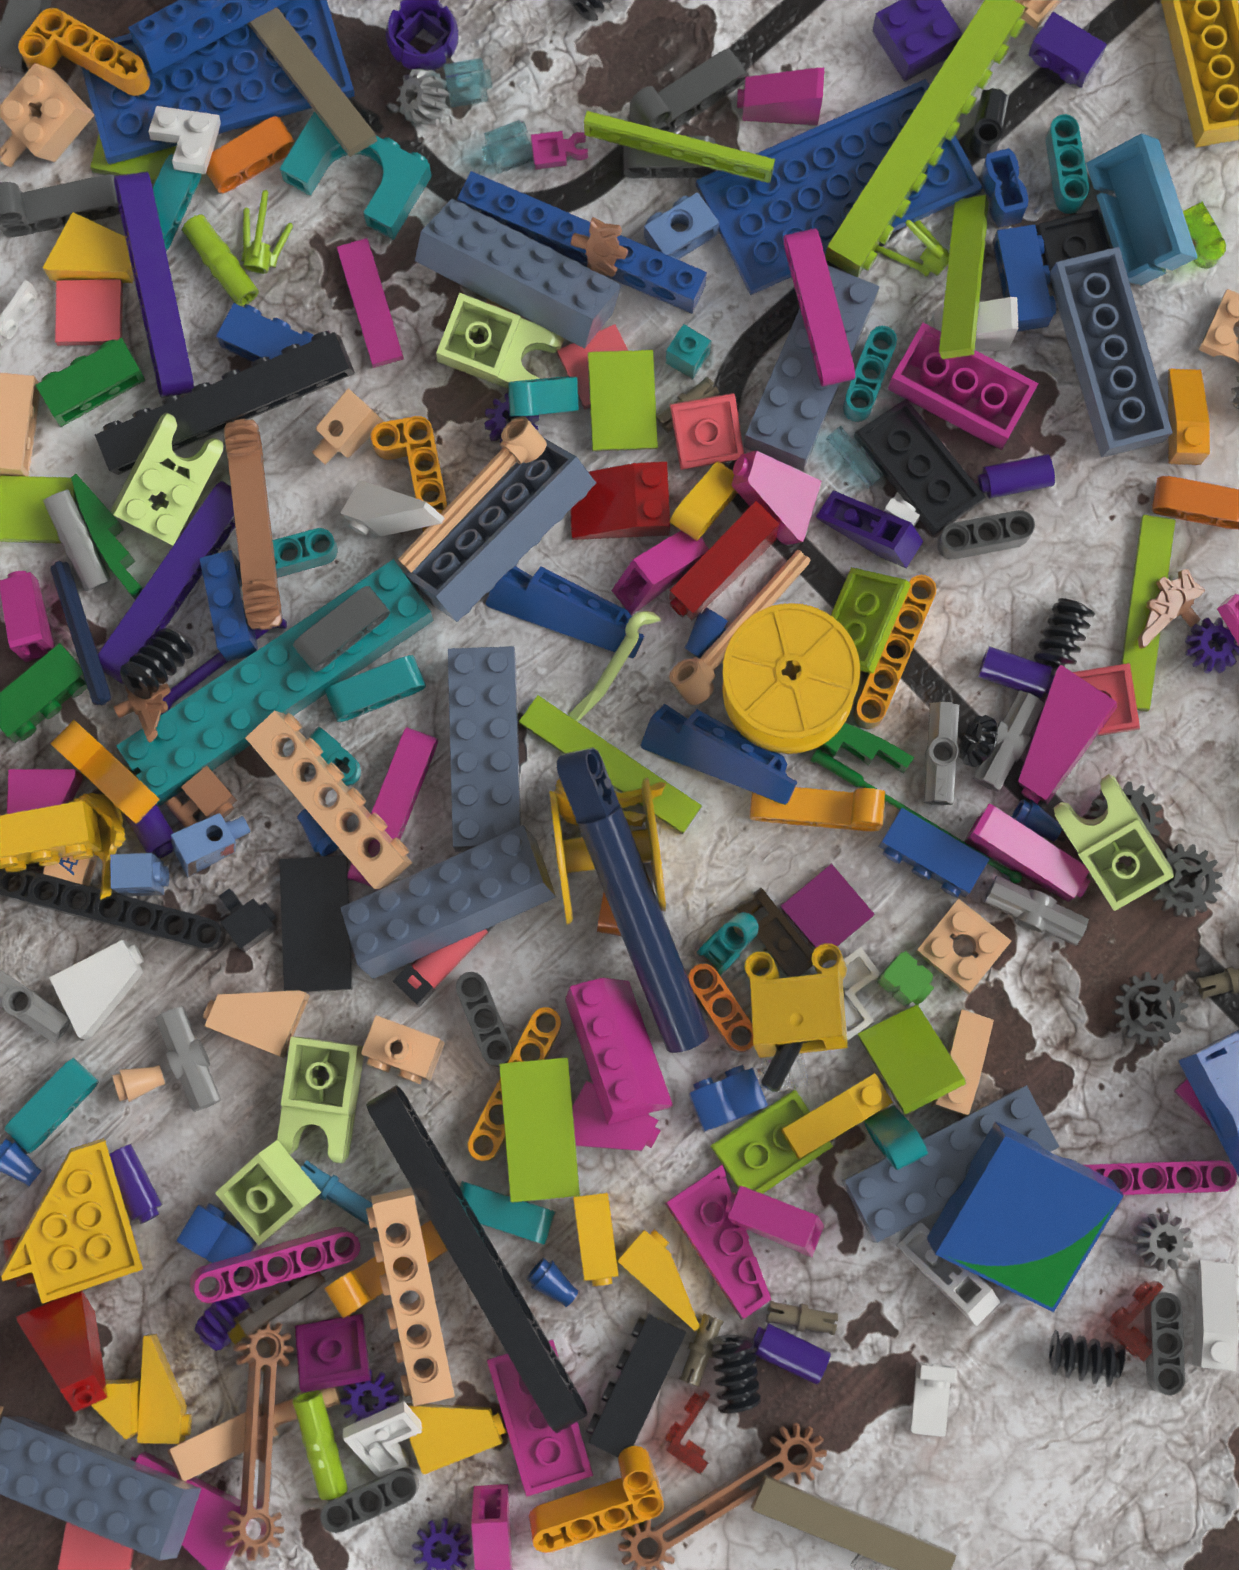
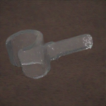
[850,1554,889,1570]

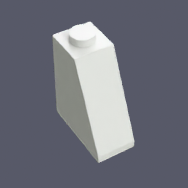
[925,297,1018,351]
[49,940,144,1040]

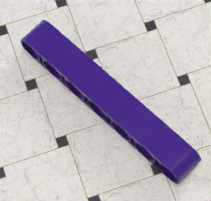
[114,172,194,398]
[98,481,236,684]

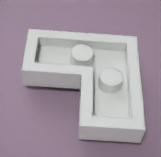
[149,106,221,174]
[843,947,881,1041]
[343,1401,422,1478]

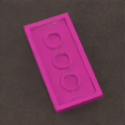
[487,1339,593,1497]

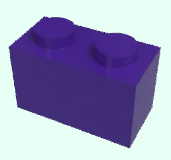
[1028,11,1107,88]

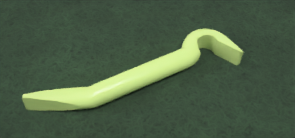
[569,611,661,722]

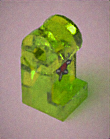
[1183,201,1226,269]

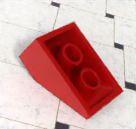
[571,462,670,540]

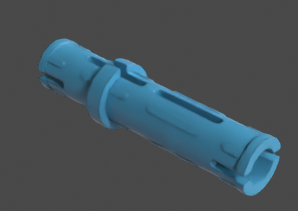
[301,1160,378,1232]

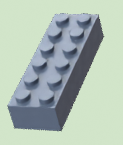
[415,199,621,349]
[1050,247,1173,458]
[743,266,880,471]
[405,438,596,622]
[448,646,521,852]
[340,825,556,979]
[841,1085,1059,1243]
[0,1416,202,1560]

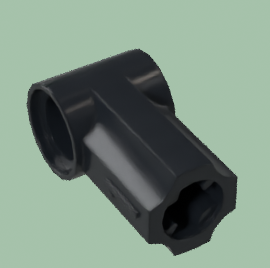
[969,88,1009,158]

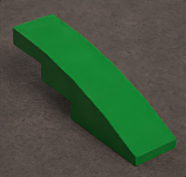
[71,473,143,600]
[819,723,914,774]

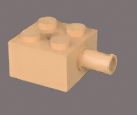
[0,63,95,167]
[361,1015,445,1085]

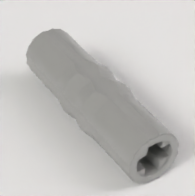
[43,490,111,592]

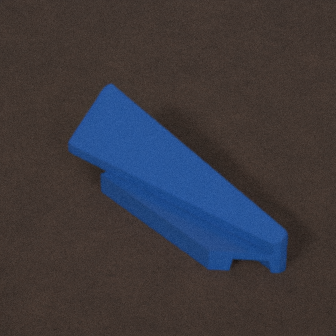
[486,566,644,658]
[641,704,797,805]

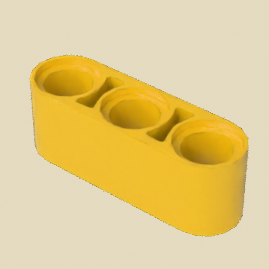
[669,461,738,541]

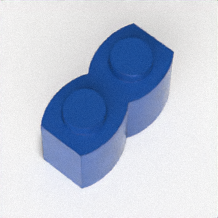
[980,148,1028,228]
[688,1065,768,1132]
[176,1203,257,1277]

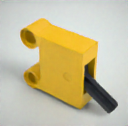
[744,943,848,1092]

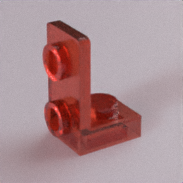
[1106,1281,1164,1362]
[664,1389,711,1475]

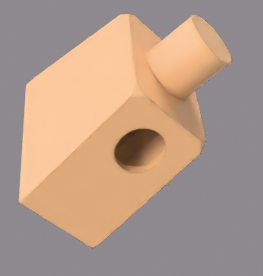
[311,388,385,465]

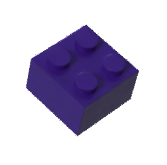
[872,0,963,82]

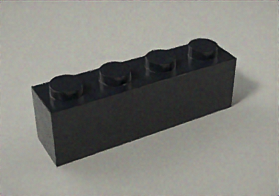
[585,1313,686,1457]

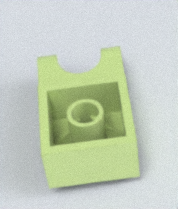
[436,293,564,389]
[110,413,223,546]
[1054,774,1174,911]
[277,1037,364,1164]

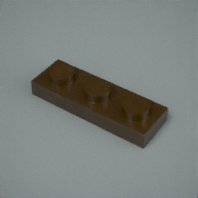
[227,1271,326,1345]

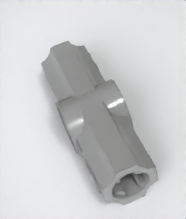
[973,691,1045,792]
[924,702,959,805]
[984,876,1089,946]
[0,970,71,1043]
[155,1006,221,1112]

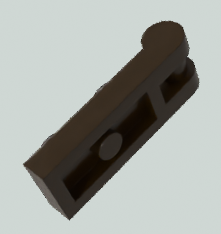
[734,887,813,977]

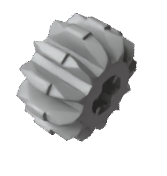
[397,69,450,125]
[1133,1212,1193,1271]

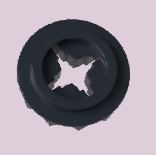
[959,715,998,767]

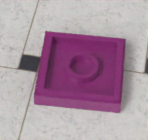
[780,863,875,948]
[295,1313,370,1393]

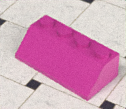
[888,323,1038,450]
[565,977,673,1125]

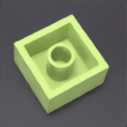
[215,1140,321,1246]

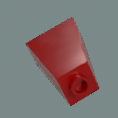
[669,501,780,621]
[17,1290,108,1412]

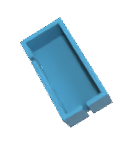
[1086,133,1198,286]

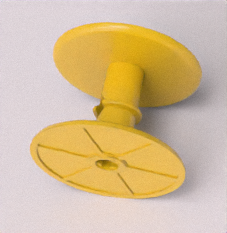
[722,603,860,754]
[549,778,666,925]

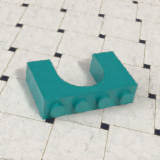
[279,111,432,240]

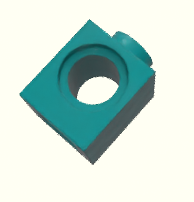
[666,324,711,379]

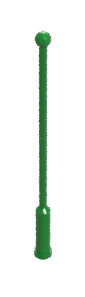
[810,747,1022,884]

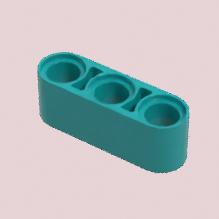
[1045,114,1089,214]
[153,154,202,251]
[843,326,897,422]
[508,377,579,416]
[273,528,338,578]
[325,655,426,722]
[4,1058,99,1154]
[864,1105,928,1171]
[460,1181,556,1245]

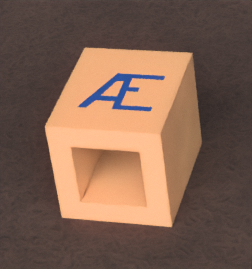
[42,853,98,886]

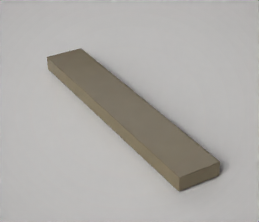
[248,7,377,157]
[751,1474,957,1570]

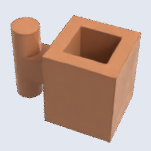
[165,766,237,828]

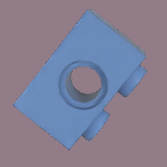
[644,192,719,260]
[110,853,169,896]

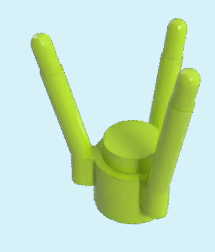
[241,190,293,274]
[875,220,949,277]

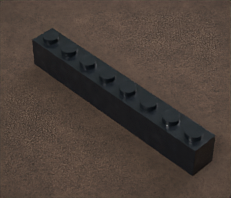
[95,331,356,475]

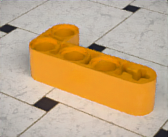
[18,8,150,96]
[371,416,448,532]
[50,720,160,824]
[750,787,885,832]
[324,1220,448,1318]
[529,1446,664,1553]

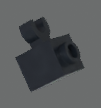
[219,888,277,952]

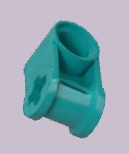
[310,726,362,786]
[696,912,759,976]

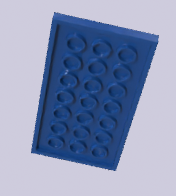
[81,0,355,165]
[696,79,983,296]

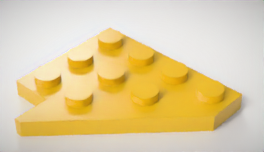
[0,1138,143,1304]

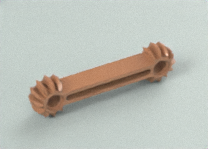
[224,419,282,630]
[222,1322,294,1561]
[618,1423,827,1570]

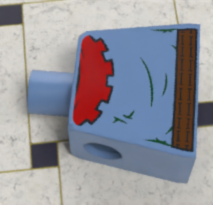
[171,813,251,878]

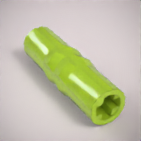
[182,214,259,306]
[292,1390,348,1500]

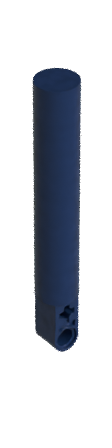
[557,748,710,1053]

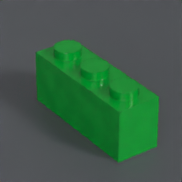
[36,337,146,427]
[0,643,87,743]

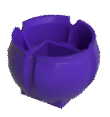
[386,0,459,71]

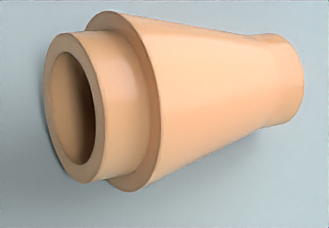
[112,1065,165,1102]

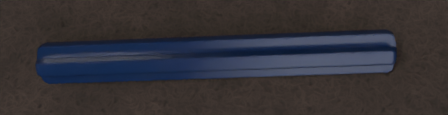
[50,561,111,706]

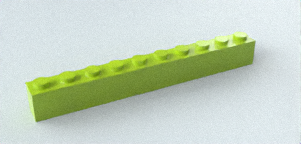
[825,0,1025,277]

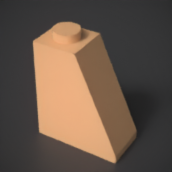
[203,990,310,1058]

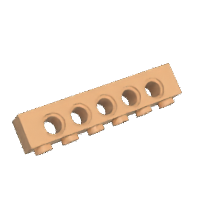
[245,711,412,889]
[366,1187,455,1406]

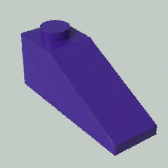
[816,490,923,568]

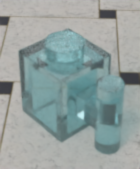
[443,58,493,107]
[481,120,533,174]

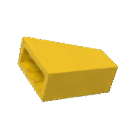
[42,212,134,283]
[573,1193,619,1286]
[406,1403,506,1475]

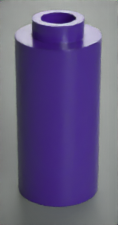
[978,454,1055,499]
[978,646,1055,698]
[121,804,174,859]
[109,1144,162,1224]
[753,1323,831,1385]

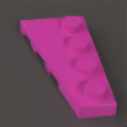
[665,1165,771,1320]

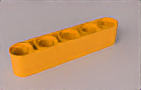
[853,574,937,729]
[468,1007,562,1161]

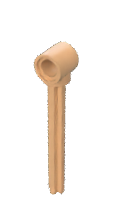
[397,416,547,573]
[669,550,811,705]

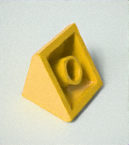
[91,1378,141,1440]

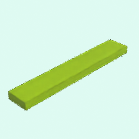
[584,111,775,183]
[939,195,989,359]
[1121,514,1176,712]
[519,695,702,834]

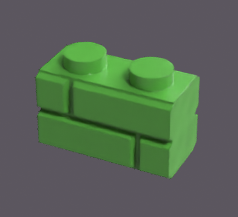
[877,951,934,1006]

